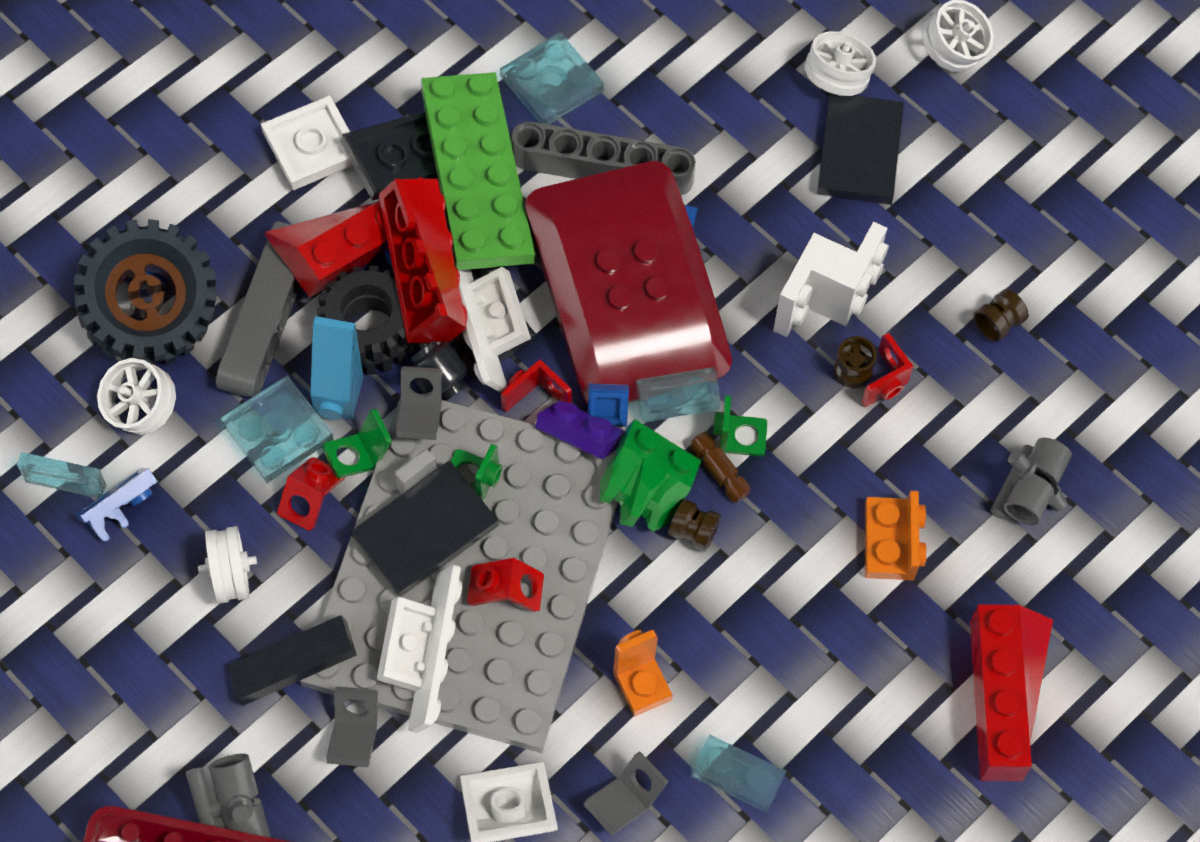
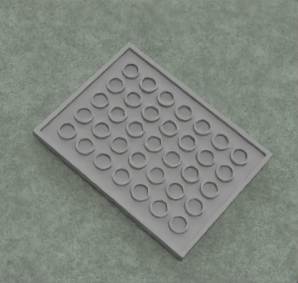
[300,396,618,754]

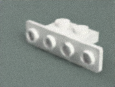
[452,252,531,392]
[377,564,462,733]

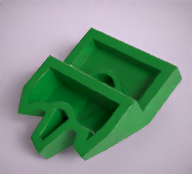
[599,419,701,532]

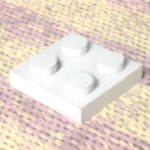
[261,96,353,190]

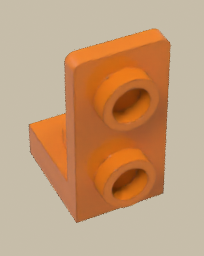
[613,630,673,717]

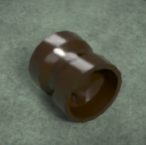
[973,289,1029,343]
[833,336,877,389]
[668,498,722,552]

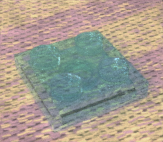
[500,32,604,125]
[221,375,334,483]

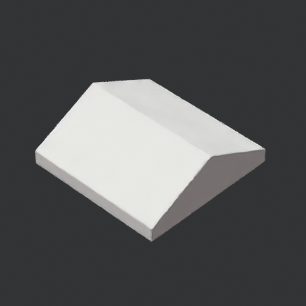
[460,762,558,842]

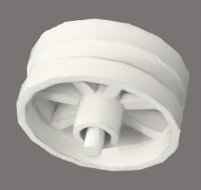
[922,0,994,72]
[804,31,876,96]
[97,358,176,435]
[198,526,257,604]

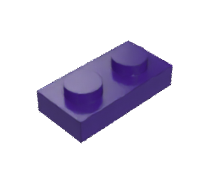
[535,400,625,459]

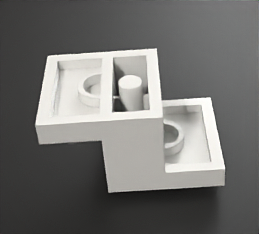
[773,222,889,337]

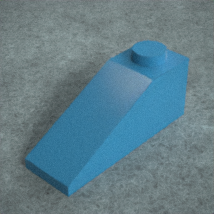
[310,316,364,420]

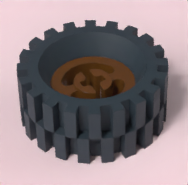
[74,219,217,365]

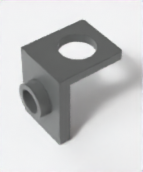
[396,366,442,440]
[327,686,378,767]
[584,751,668,835]

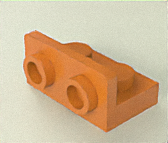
[865,491,927,580]

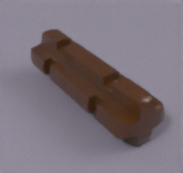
[691,432,751,503]

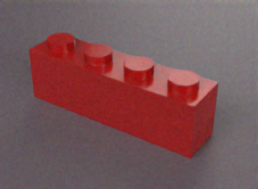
[265,177,423,298]
[379,179,468,343]
[970,604,1053,781]

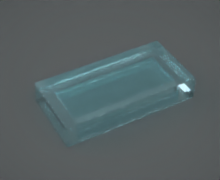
[17,452,107,498]

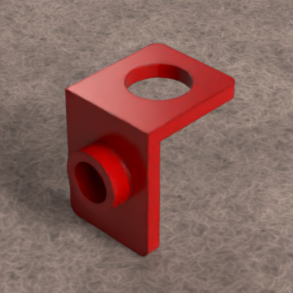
[862,333,914,407]
[501,359,572,412]
[277,457,345,531]
[467,557,544,612]

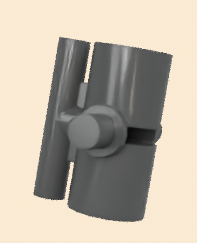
[990,437,1072,525]
[186,753,271,838]

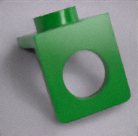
[713,395,767,457]
[322,409,391,478]
[451,444,503,501]

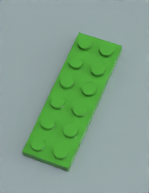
[421,72,535,270]

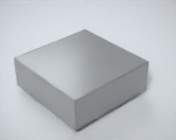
[395,449,437,495]

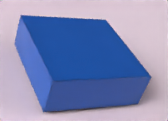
[588,383,629,427]

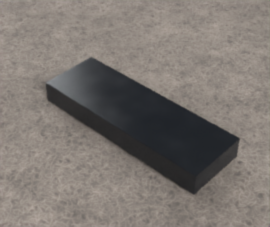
[228,615,357,706]

